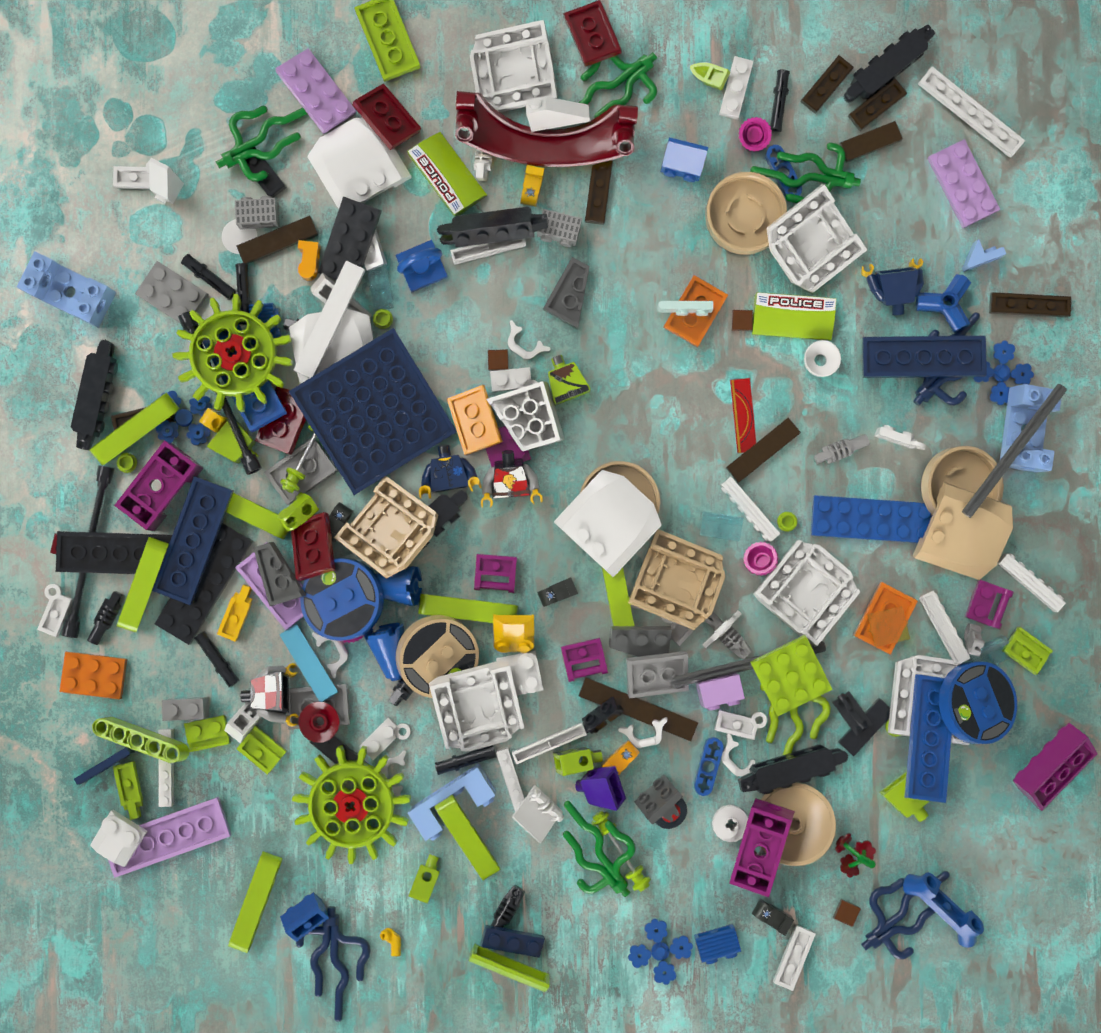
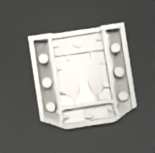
[470,20,558,112]
[307,117,412,209]
[767,184,867,293]
[289,308,374,384]
[554,470,662,577]
[753,540,860,647]
[888,655,970,745]
[429,661,524,752]

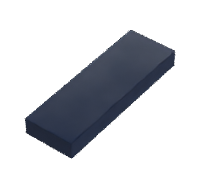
[74,747,136,785]

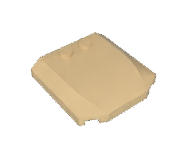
[334,476,438,578]
[913,482,1013,580]
[628,529,725,630]

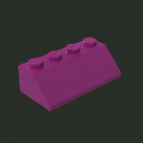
[1013,723,1098,811]

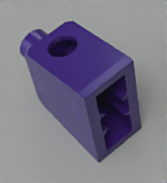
[575,766,626,811]

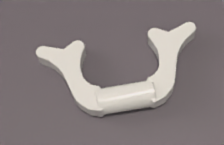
[508,320,550,360]
[702,610,742,648]
[312,632,348,678]
[618,717,668,748]
[721,734,755,777]
[381,750,406,796]

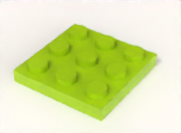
[750,635,833,717]

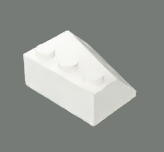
[486,381,565,451]

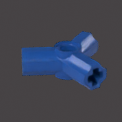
[916,274,971,333]

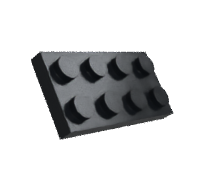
[318,196,382,280]

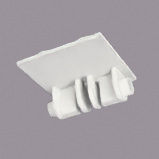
[512,785,564,843]

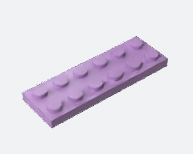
[108,797,232,878]

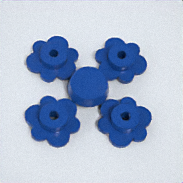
[973,340,1034,405]
[155,391,212,445]
[628,919,693,985]

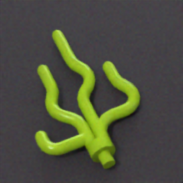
[760,685,831,755]

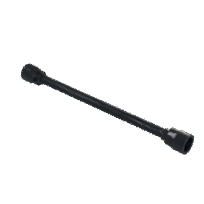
[178,311,262,475]
[61,465,115,638]

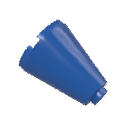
[376,566,422,606]
[364,622,405,681]

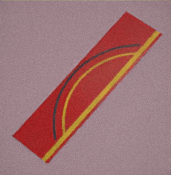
[730,378,756,453]

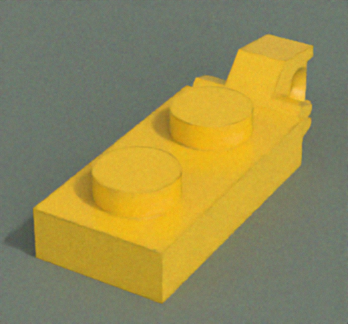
[217,584,253,642]

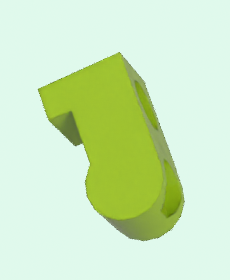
[278,492,319,531]

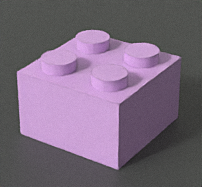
[695,673,745,711]

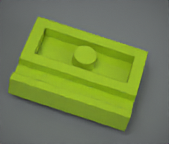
[1002,627,1053,675]
[184,715,231,752]
[236,725,287,775]

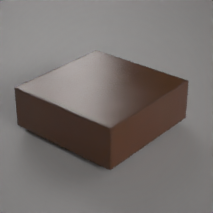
[731,310,753,331]
[488,349,508,371]
[833,899,861,927]

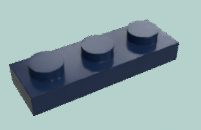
[480,925,545,958]

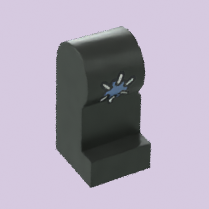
[329,502,353,542]
[537,577,578,607]
[752,899,794,936]

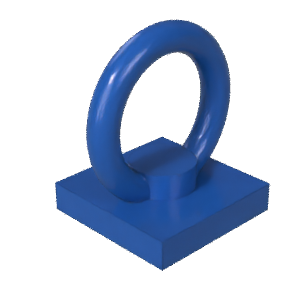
[395,240,448,293]

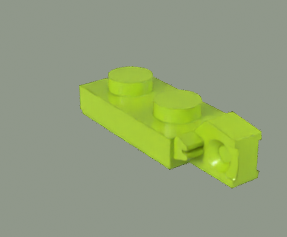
[113,761,143,820]

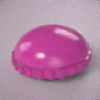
[738,117,772,152]
[743,542,779,576]

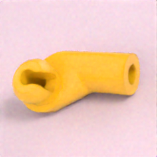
[380,928,401,956]

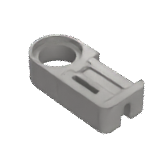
[964,623,985,656]

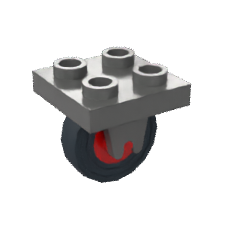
[634,774,687,829]

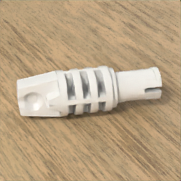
[474,149,493,181]

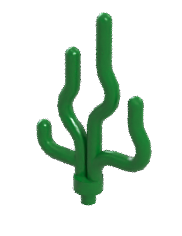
[578,52,657,119]
[215,105,308,182]
[750,142,861,203]
[563,801,636,897]

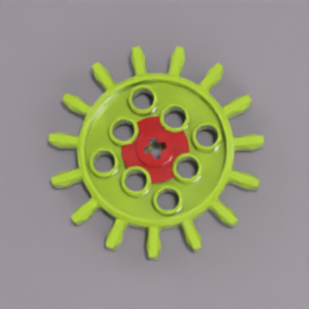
[172,294,293,412]
[292,745,411,864]

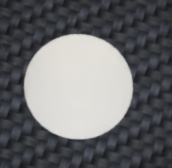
[222,219,257,254]

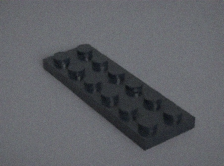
[154,523,253,645]
[55,531,172,574]

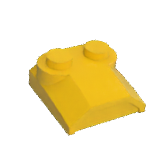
[493,614,534,653]

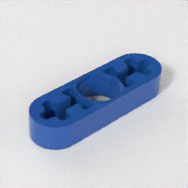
[765,145,802,196]
[694,737,723,796]

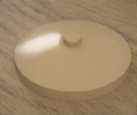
[760,783,836,866]

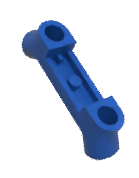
[903,872,984,948]

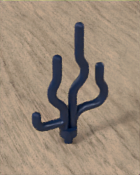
[913,312,980,406]
[861,871,950,960]
[296,906,371,1022]

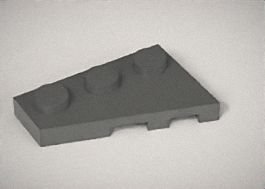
[543,257,590,329]
[253,542,306,606]
[609,626,672,657]

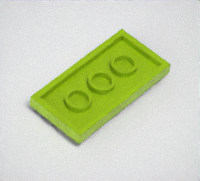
[354,0,421,82]

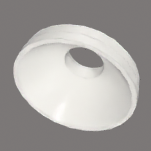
[804,340,841,377]

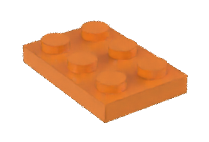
[663,275,728,348]
[853,582,918,655]
[59,651,127,699]

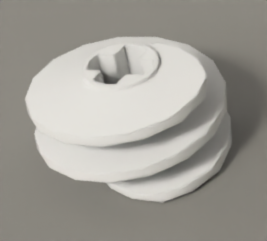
[712,805,748,842]

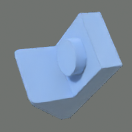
[962,239,1006,272]

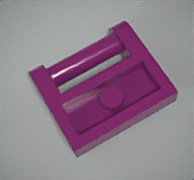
[474,554,517,593]
[965,579,1014,630]
[561,638,608,682]

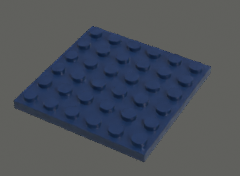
[289,328,457,495]

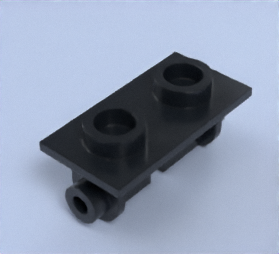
[832,691,873,736]
[582,696,624,734]

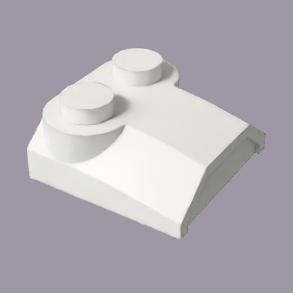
[496,650,544,695]
[90,810,147,867]

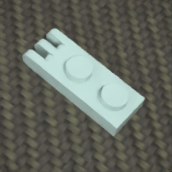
[657,301,713,316]

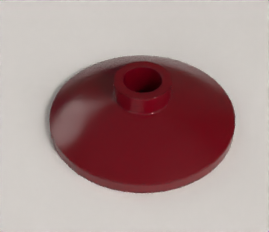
[299,701,340,743]

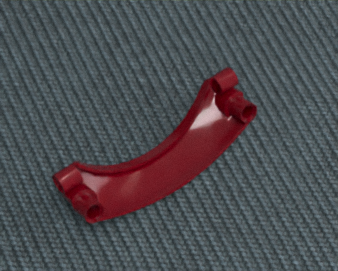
[455,91,638,167]

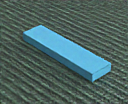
[279,624,339,702]

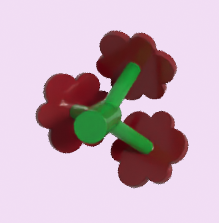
[835,833,876,878]

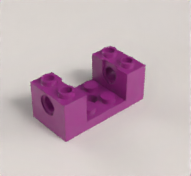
[114,440,204,531]
[729,798,795,897]

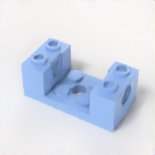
[17,251,116,328]
[1000,384,1061,473]
[408,763,496,841]

